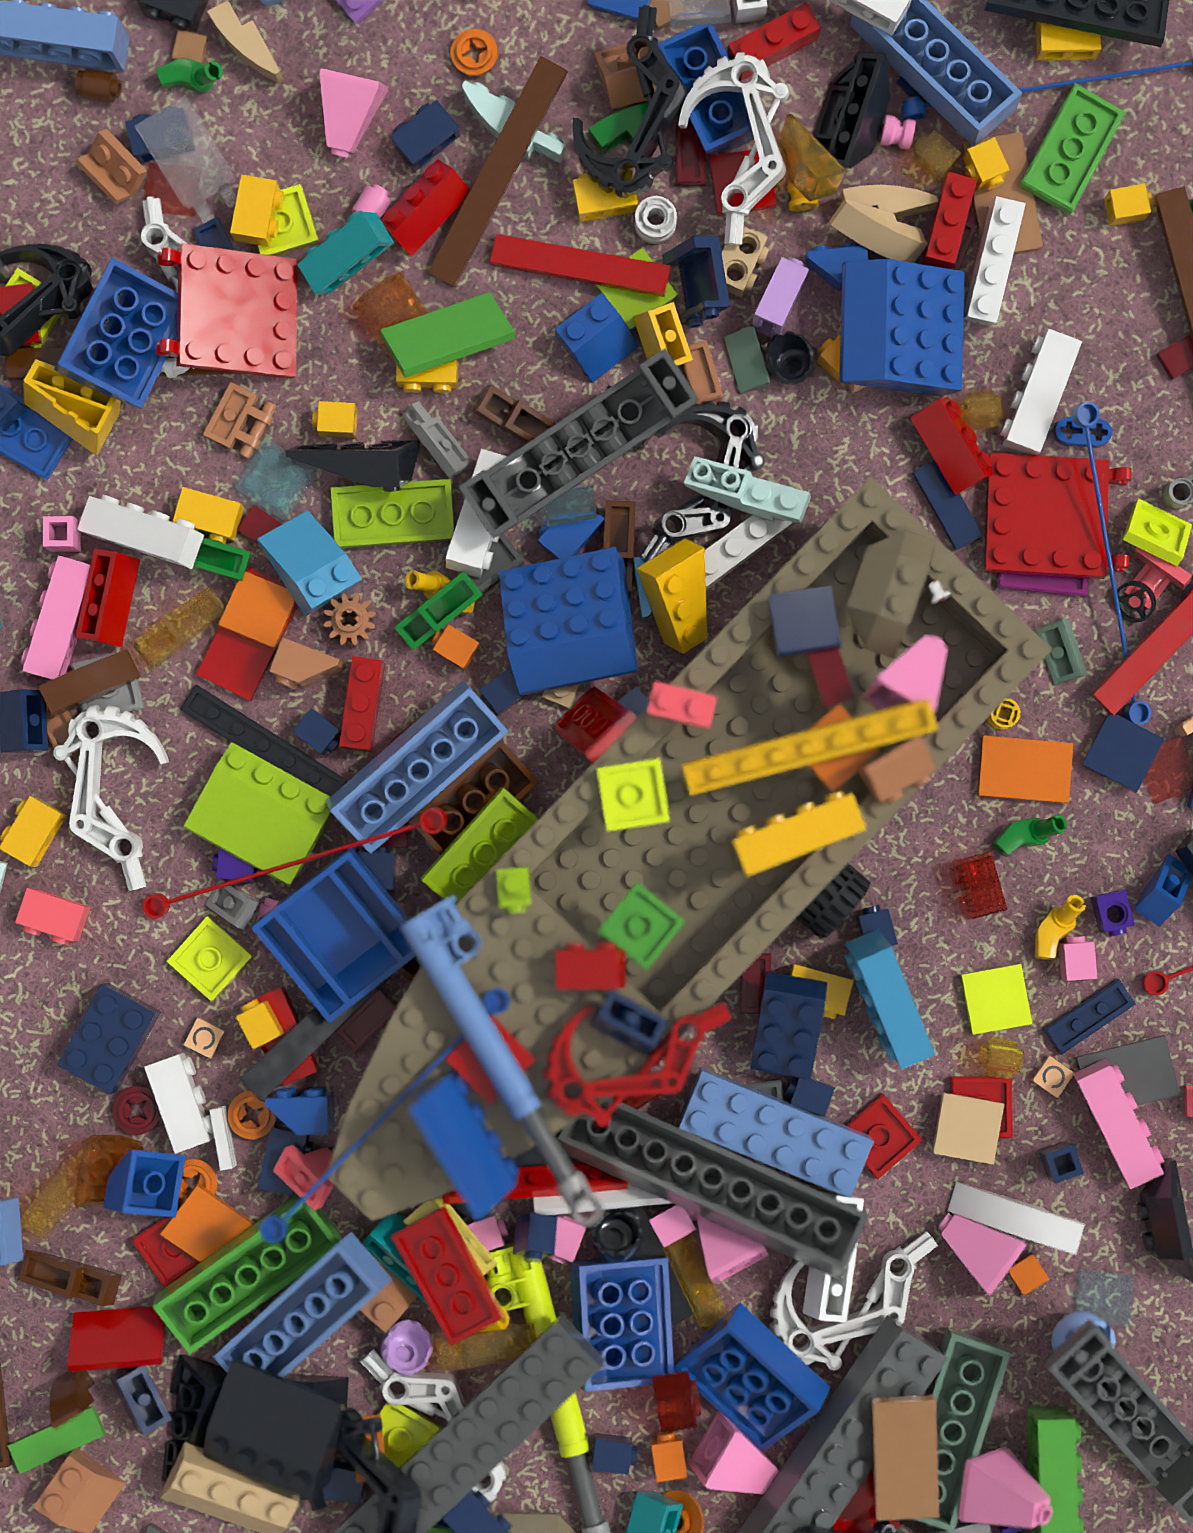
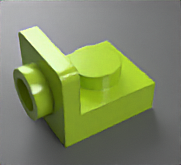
[496,867,532,914]

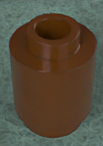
[75,68,122,103]

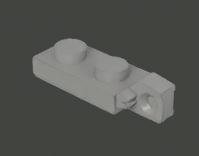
[402,401,473,478]

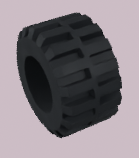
[795,863,871,939]

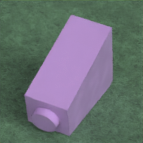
[751,257,809,338]

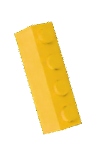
[732,790,867,876]

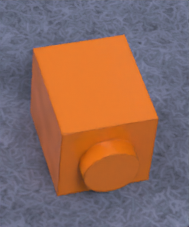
[432,624,481,671]
[651,1431,687,1482]

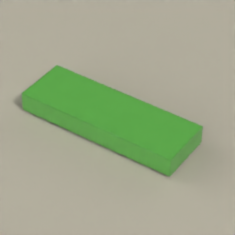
[8,1405,106,1474]

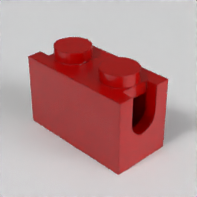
[556,943,626,989]

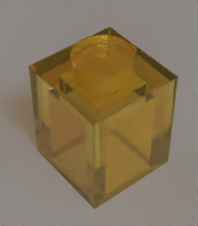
[911,130,962,183]

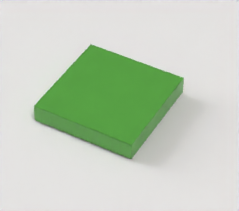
[597,882,686,971]

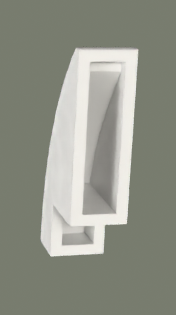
[947,1182,1085,1255]

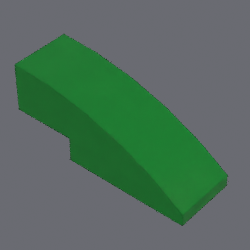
[588,103,682,156]
[158,538,251,581]
[394,571,483,651]

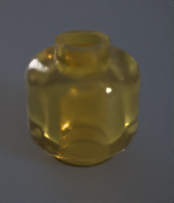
[958,389,1003,430]
[978,1037,1024,1079]

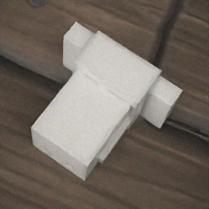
[929,581,950,604]

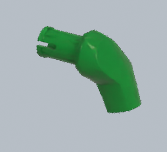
[155,58,223,93]
[992,814,1067,857]

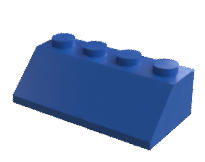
[658,19,754,153]

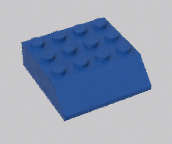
[840,259,965,397]
[499,547,638,695]
[251,848,416,1023]

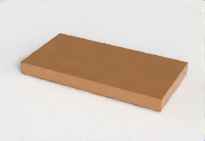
[962,132,1043,254]
[872,1395,939,1521]

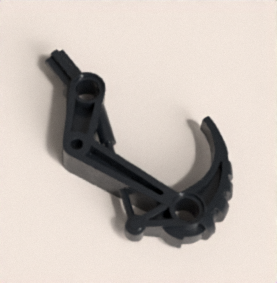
[572,5,687,199]
[0,243,93,356]
[640,401,765,563]
[309,1407,422,1533]

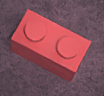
[647,682,717,730]
[15,888,91,945]

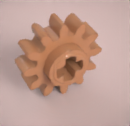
[323,593,377,647]

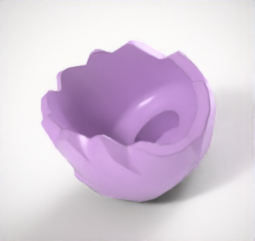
[381,1320,434,1375]

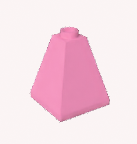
[319,68,388,158]
[862,635,947,712]
[938,1213,1027,1295]
[696,1214,769,1285]
[688,1411,780,1494]
[958,1446,1052,1528]

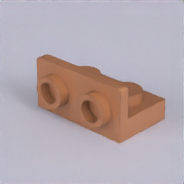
[76,128,147,204]

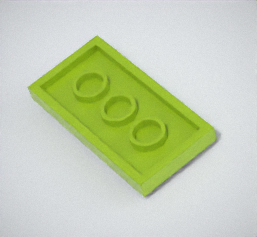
[331,479,455,548]
[421,787,539,906]

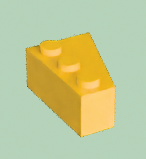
[636,539,707,654]

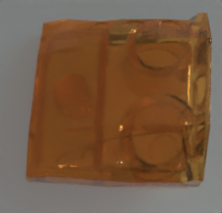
[352,272,429,359]
[74,1135,144,1207]

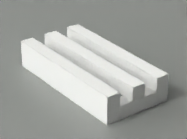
[209,1105,237,1171]

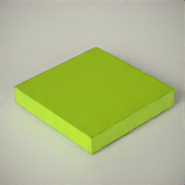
[595,248,678,332]

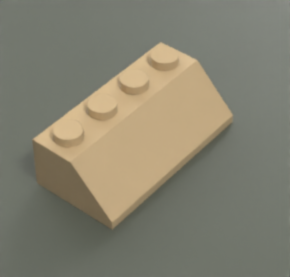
[160,1442,300,1533]

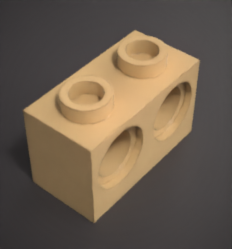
[722,226,770,298]

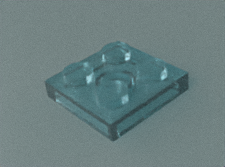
[234,438,318,521]

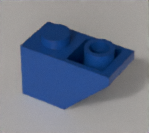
[804,242,868,291]

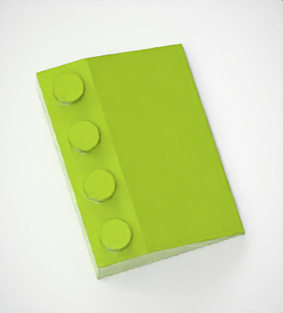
[184,742,334,887]

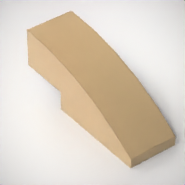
[207,0,284,84]
[839,185,938,219]
[829,198,928,263]

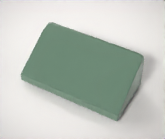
[724,325,770,394]
[1035,618,1088,686]

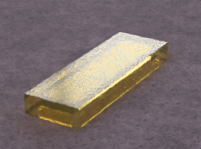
[662,1233,728,1330]

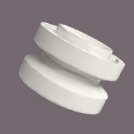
[635,196,677,244]

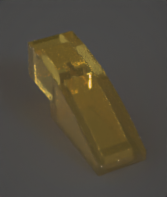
[134,587,226,670]

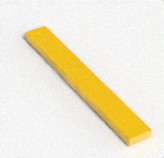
[681,698,938,795]

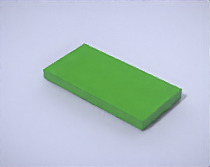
[1019,83,1126,215]
[380,292,515,377]

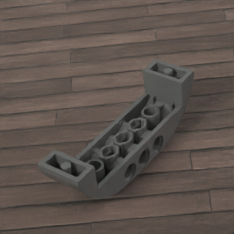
[459,348,699,539]
[1042,1319,1193,1525]

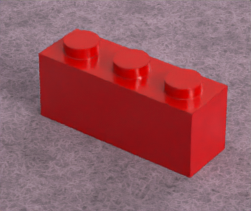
[727,2,821,82]
[381,159,470,257]
[921,172,977,269]
[910,397,994,495]
[75,548,141,647]
[339,656,385,752]
[247,986,320,1086]

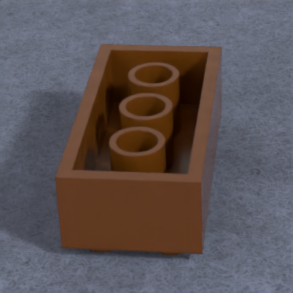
[409,739,539,855]

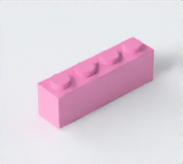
[21,555,90,680]
[1073,1058,1164,1189]

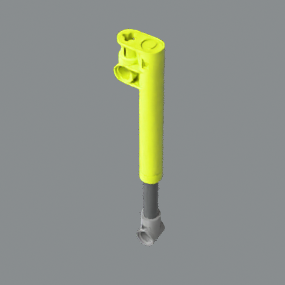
[485,1243,611,1533]

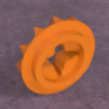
[451,29,498,77]
[228,1090,276,1139]
[178,1159,219,1205]

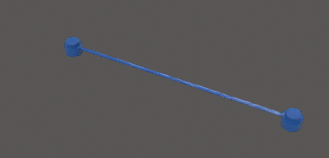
[901,61,1193,120]
[1072,401,1152,725]
[260,988,510,1243]

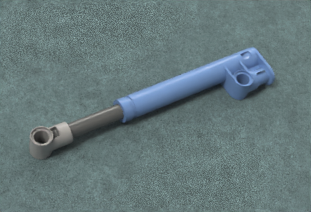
[400,895,603,1225]

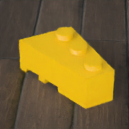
[23,359,121,456]

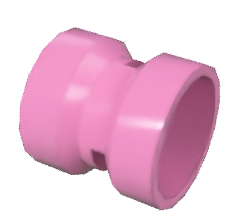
[880,115,916,150]

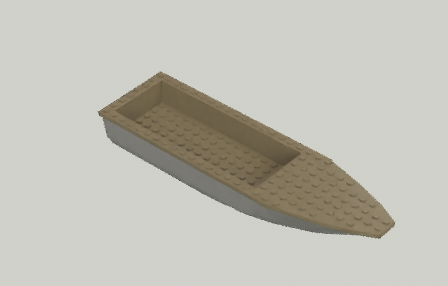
[328,477,1053,1221]

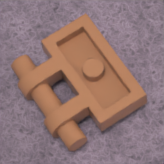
[203,382,277,459]

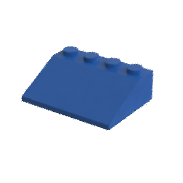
[54,257,178,409]
[408,1070,519,1221]
[570,1257,675,1392]
[674,1303,831,1452]

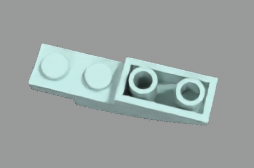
[462,81,566,163]
[684,456,811,524]

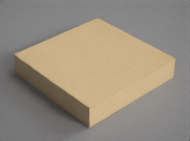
[932,1092,1004,1165]

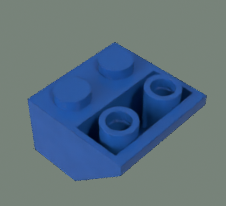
[265,1087,335,1135]

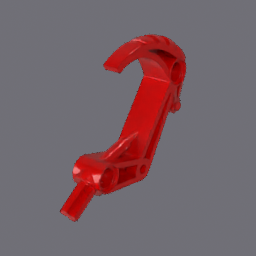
[543,1002,732,1126]

